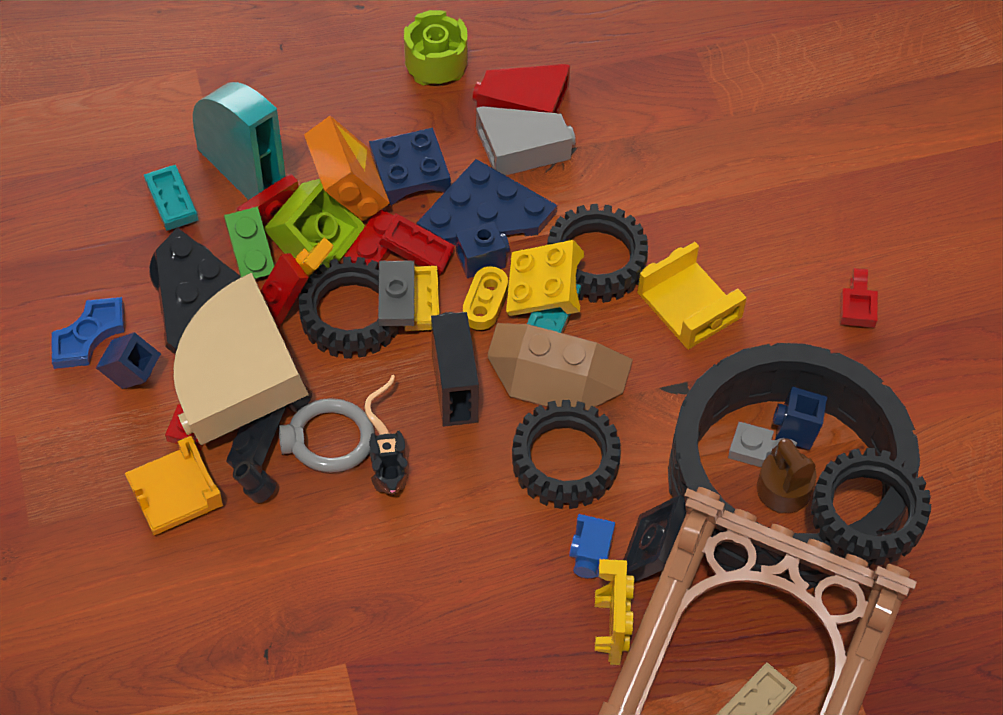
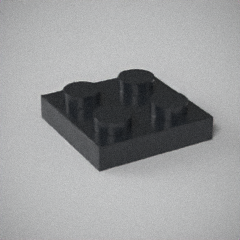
[623,494,686,582]

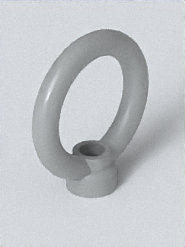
[279,398,375,472]

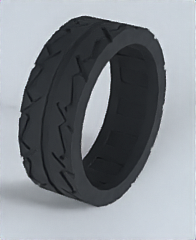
[668,343,920,590]

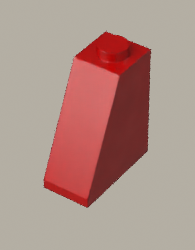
[472,64,570,114]

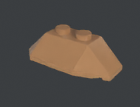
[487,323,633,411]

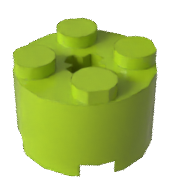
[404,10,467,85]

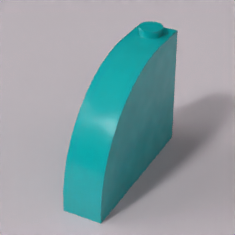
[193,82,286,200]

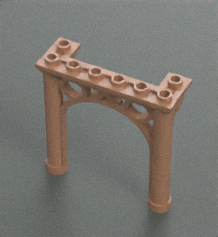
[598,487,917,715]

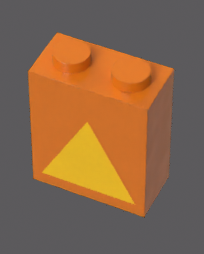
[304,116,390,222]

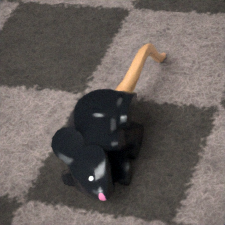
[364,375,408,494]

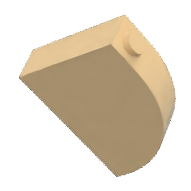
[174,273,308,445]

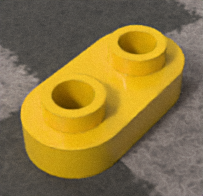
[463,267,508,330]

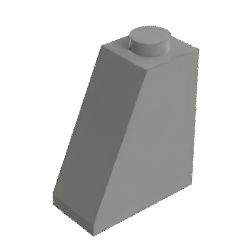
[476,106,576,175]

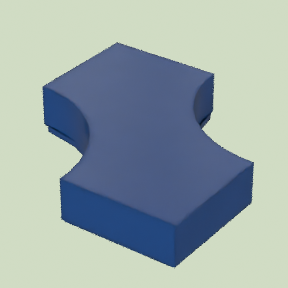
[52,297,124,369]

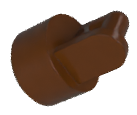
[757,438,817,513]

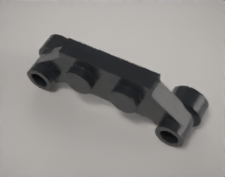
[226,383,312,503]

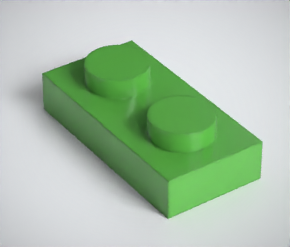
[224,207,274,279]

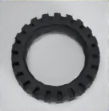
[547,204,648,303]
[299,257,401,359]
[512,400,621,509]
[811,448,932,565]

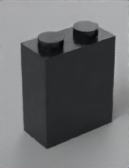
[431,312,479,427]

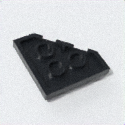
[154,227,242,355]

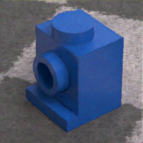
[569,514,615,578]

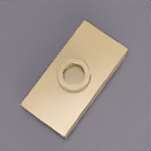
[717,663,797,715]

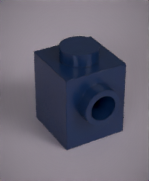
[456,222,510,278]
[96,332,161,389]
[772,387,827,450]

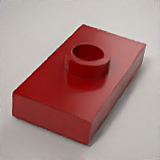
[237,174,299,225]
[379,213,455,277]
[260,253,309,328]

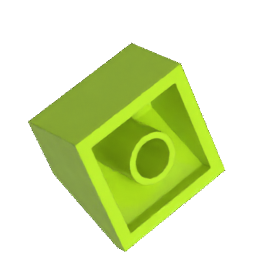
[264,179,365,270]

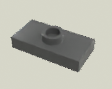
[378,261,415,326]

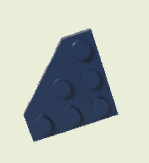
[417,159,558,245]

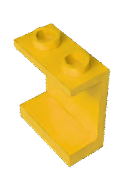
[638,242,747,350]

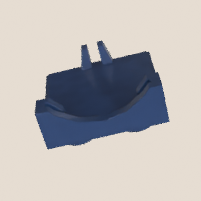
[369,128,451,206]

